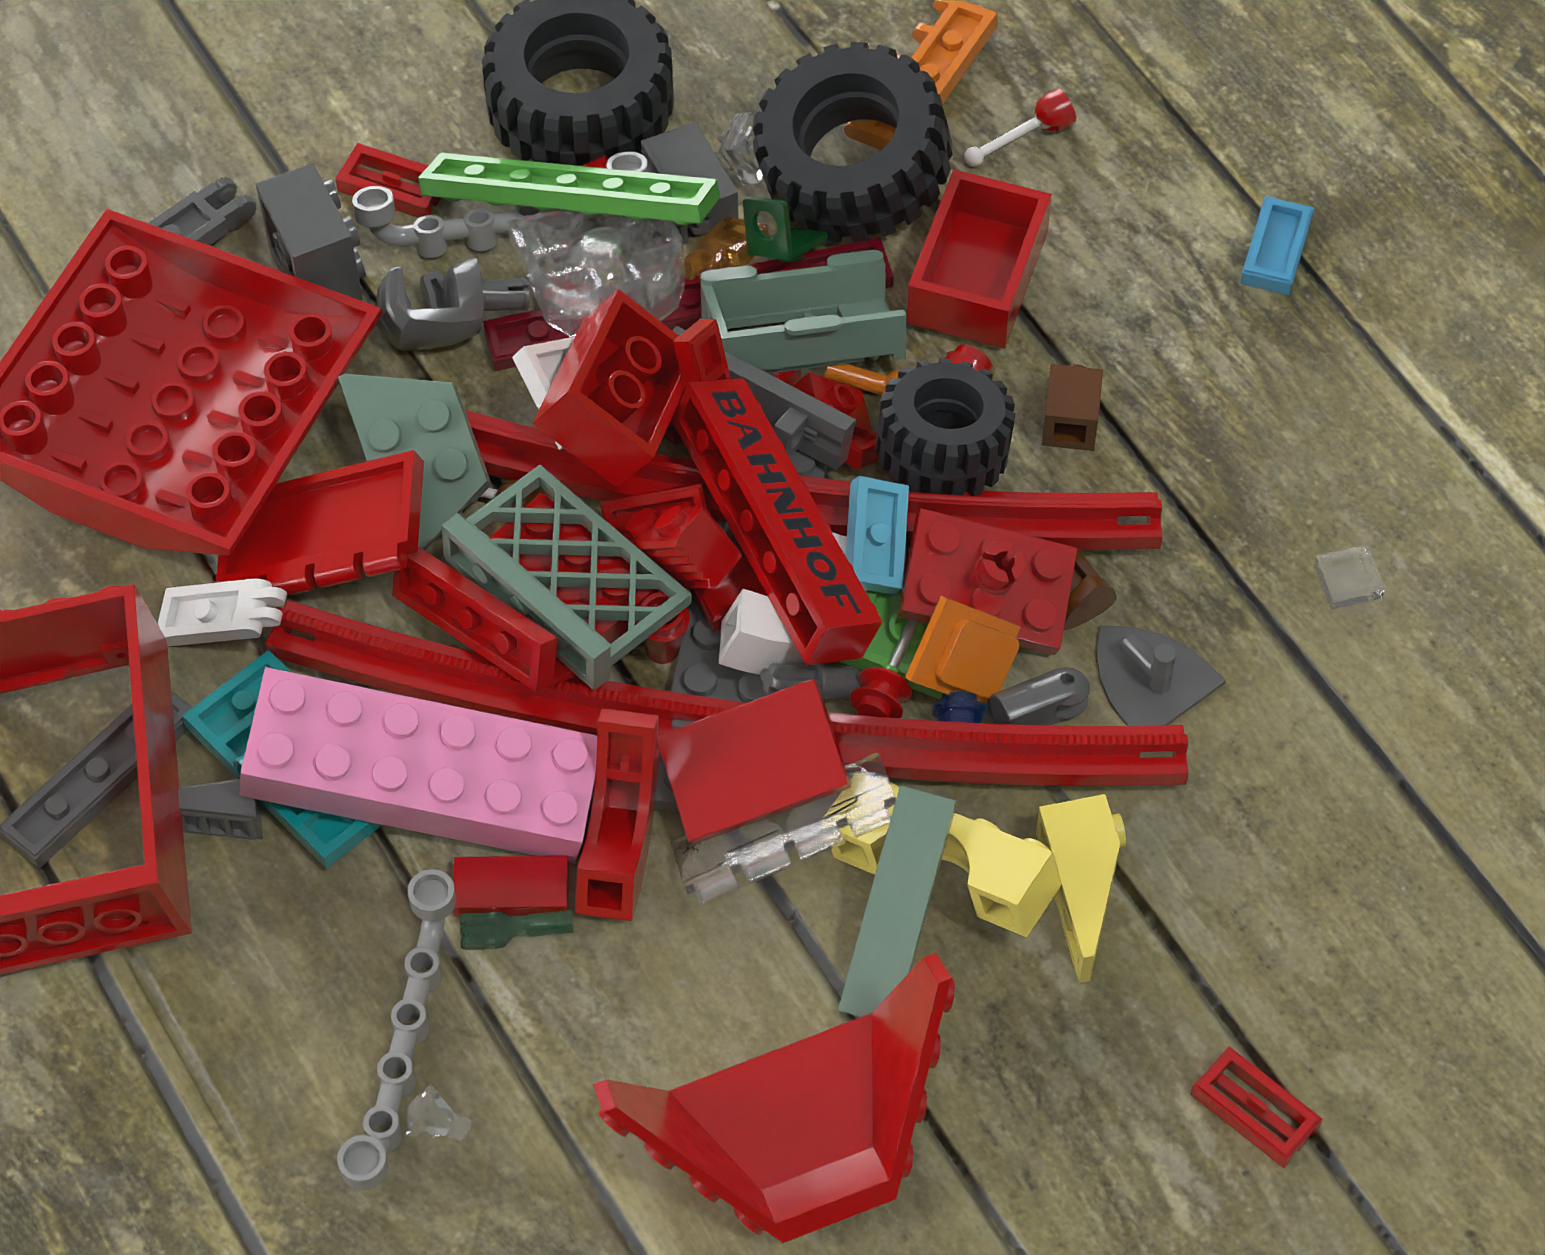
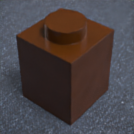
[1042,364,1103,451]

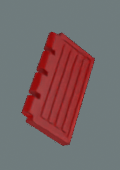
[216,450,424,596]

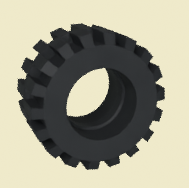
[875,359,1016,496]

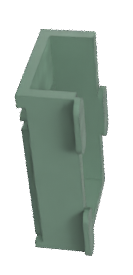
[700,250,906,373]

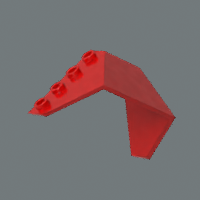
[593,953,955,1243]

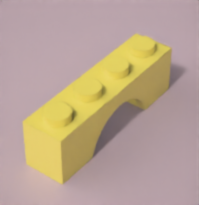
[823,774,1062,937]

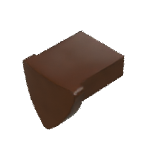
[1064,550,1117,630]

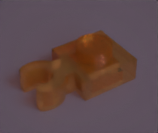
[683,216,770,280]

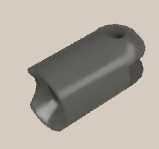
[990,667,1090,725]

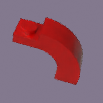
[575,708,660,921]

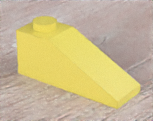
[1036,794,1126,983]

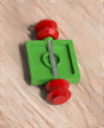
[839,575,944,718]

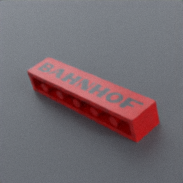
[671,378,883,665]

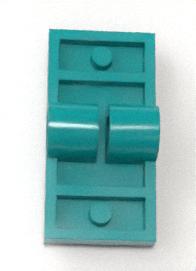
[182,650,382,869]

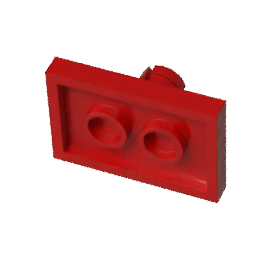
[897,508,1077,655]

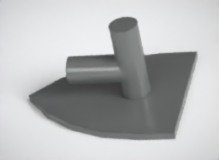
[1096,625,1226,726]

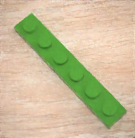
[418,153,720,225]

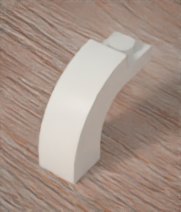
[719,533,866,674]

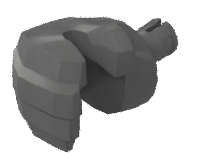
[376,258,530,352]

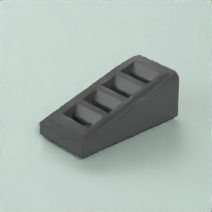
[139,779,263,840]

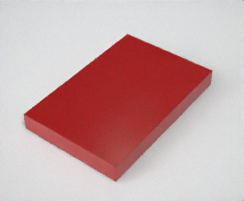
[657,678,852,845]

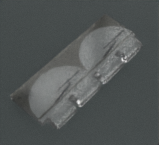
[671,752,896,905]

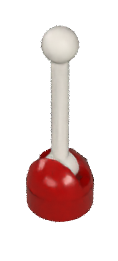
[964,88,1076,167]

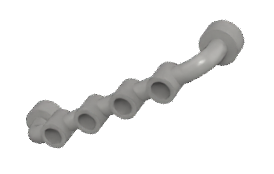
[352,152,648,258]
[337,869,456,1190]

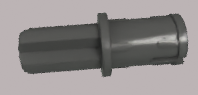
[760,662,861,701]

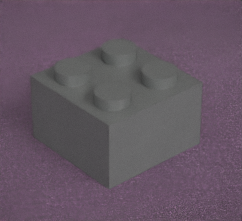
[255,163,366,300]

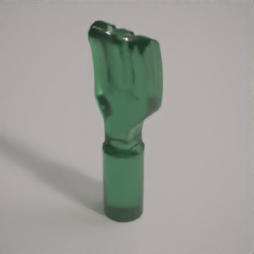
[459,910,574,950]

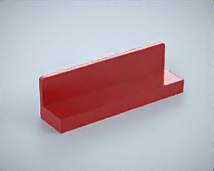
[392,546,577,692]

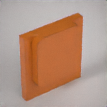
[905,596,1021,708]

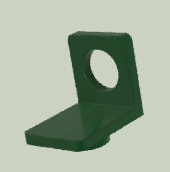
[742,197,828,262]

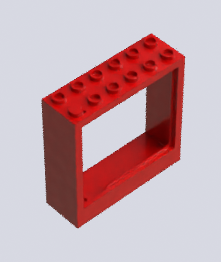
[0,584,192,975]

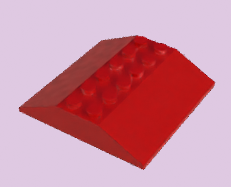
[0,208,382,556]

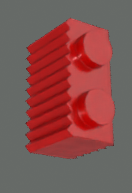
[623,505,742,590]

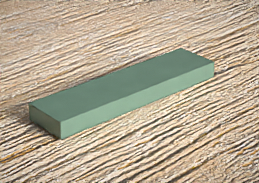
[838,785,958,1017]

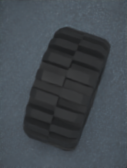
[482,0,674,166]
[752,42,953,243]

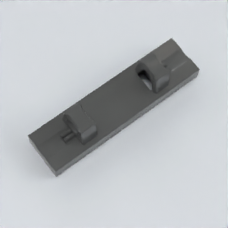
[672,326,856,470]

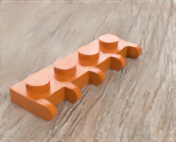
[843,0,998,150]

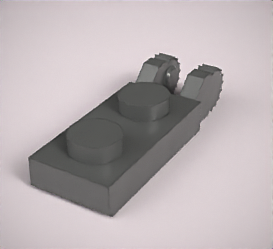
[149,176,257,246]

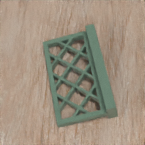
[442,465,692,690]

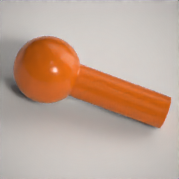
[823,364,902,399]

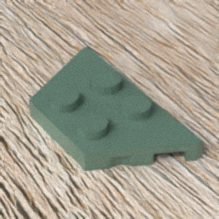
[338,374,492,550]

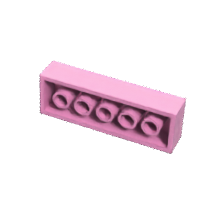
[239,667,597,864]

